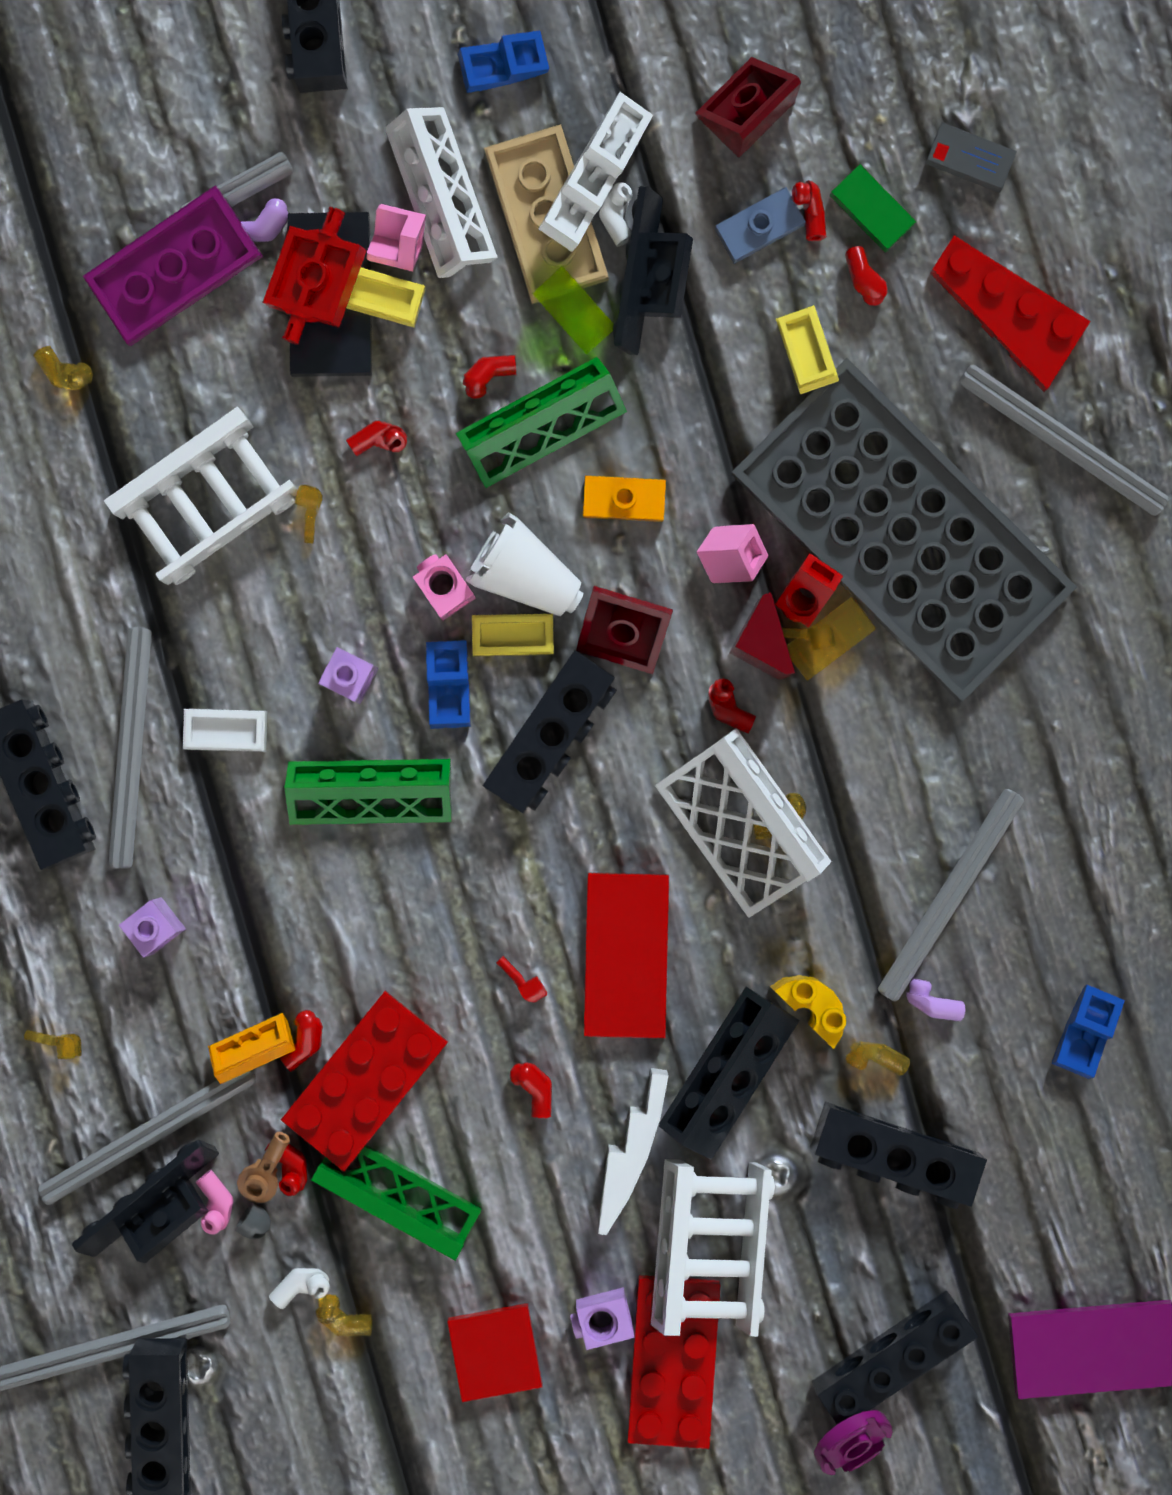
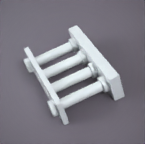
[104,406,300,585]
[651,1159,775,1337]

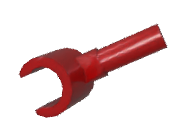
[496,956,547,1003]

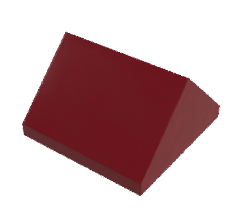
[695,57,801,158]
[576,586,673,674]
[729,593,795,680]

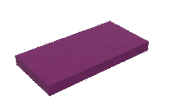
[83,185,263,346]
[1008,1300,1172,1399]

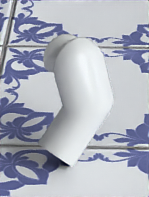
[599,182,632,247]
[269,1268,330,1309]

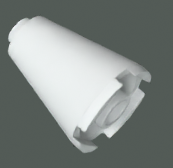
[466,512,584,616]

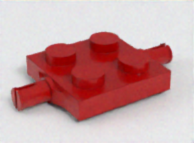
[263,207,367,345]

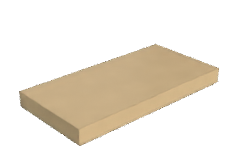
[484,124,609,304]

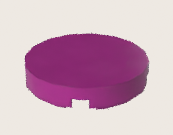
[814,1410,893,1475]

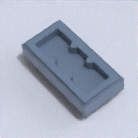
[715,187,806,264]

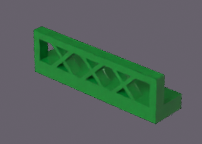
[456,357,627,488]
[284,759,452,825]
[311,1145,482,1261]

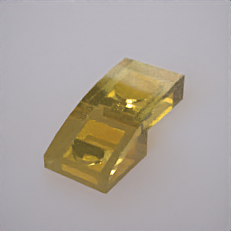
[787,597,877,681]

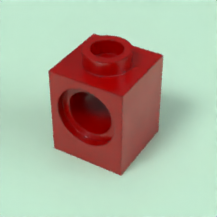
[775,553,843,628]

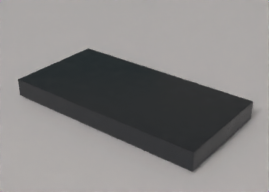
[288,212,372,377]

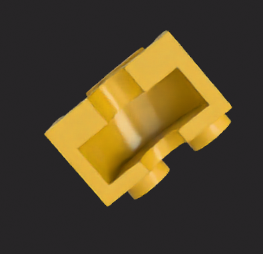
[770,975,846,1049]

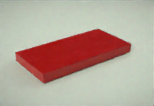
[584,873,669,1038]

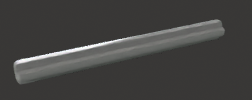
[959,365,1169,516]
[108,627,152,869]
[878,789,1024,1002]
[38,1070,257,1205]
[0,1304,230,1391]

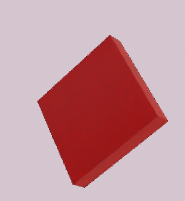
[447,1303,543,1402]

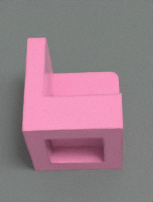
[366,204,426,272]
[697,524,769,583]

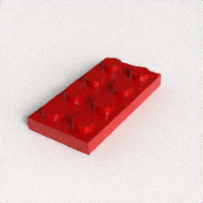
[281,991,449,1172]
[627,1275,721,1449]

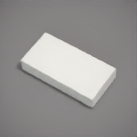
[183,709,267,752]

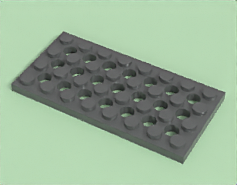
[731,358,1077,703]

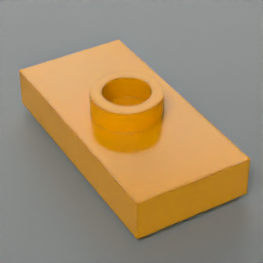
[583,475,666,522]
[208,1013,295,1084]

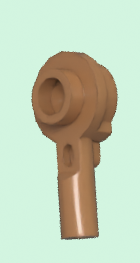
[237,1132,290,1203]

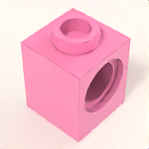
[413,554,476,621]

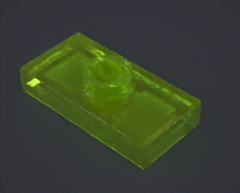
[531,266,614,355]

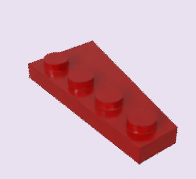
[930,235,1091,392]

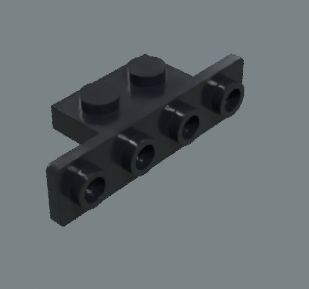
[613,186,693,355]
[72,1140,219,1264]

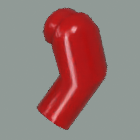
[792,180,827,241]
[845,246,888,306]
[463,355,517,399]
[346,421,407,456]
[708,678,756,734]
[280,1010,323,1071]
[510,1062,552,1118]
[265,1143,308,1196]

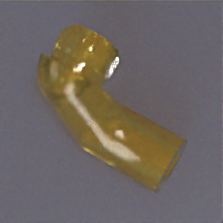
[846,1041,910,1076]
[315,1294,372,1336]

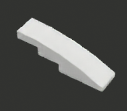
[539,92,653,252]
[598,1068,669,1235]

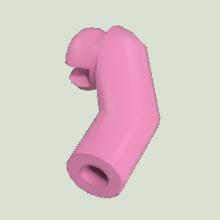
[195,1169,234,1235]

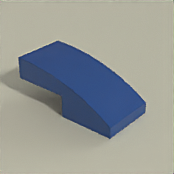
[457,30,549,93]
[426,640,471,729]
[1051,985,1125,1079]

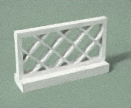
[655,728,832,918]

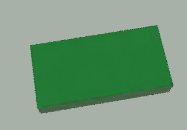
[830,164,916,253]

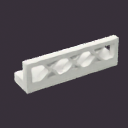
[385,107,498,278]

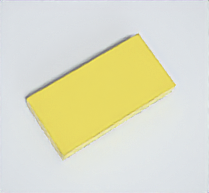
[346,268,426,328]
[776,305,839,394]
[472,614,554,657]

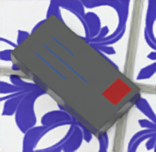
[925,122,1017,193]

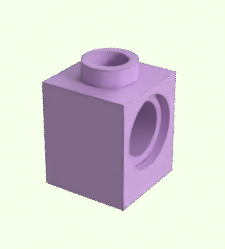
[318,647,379,704]
[119,897,186,958]
[570,1287,635,1350]

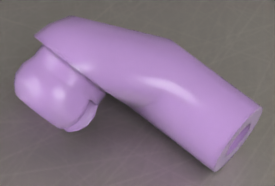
[241,198,288,242]
[906,979,965,1021]

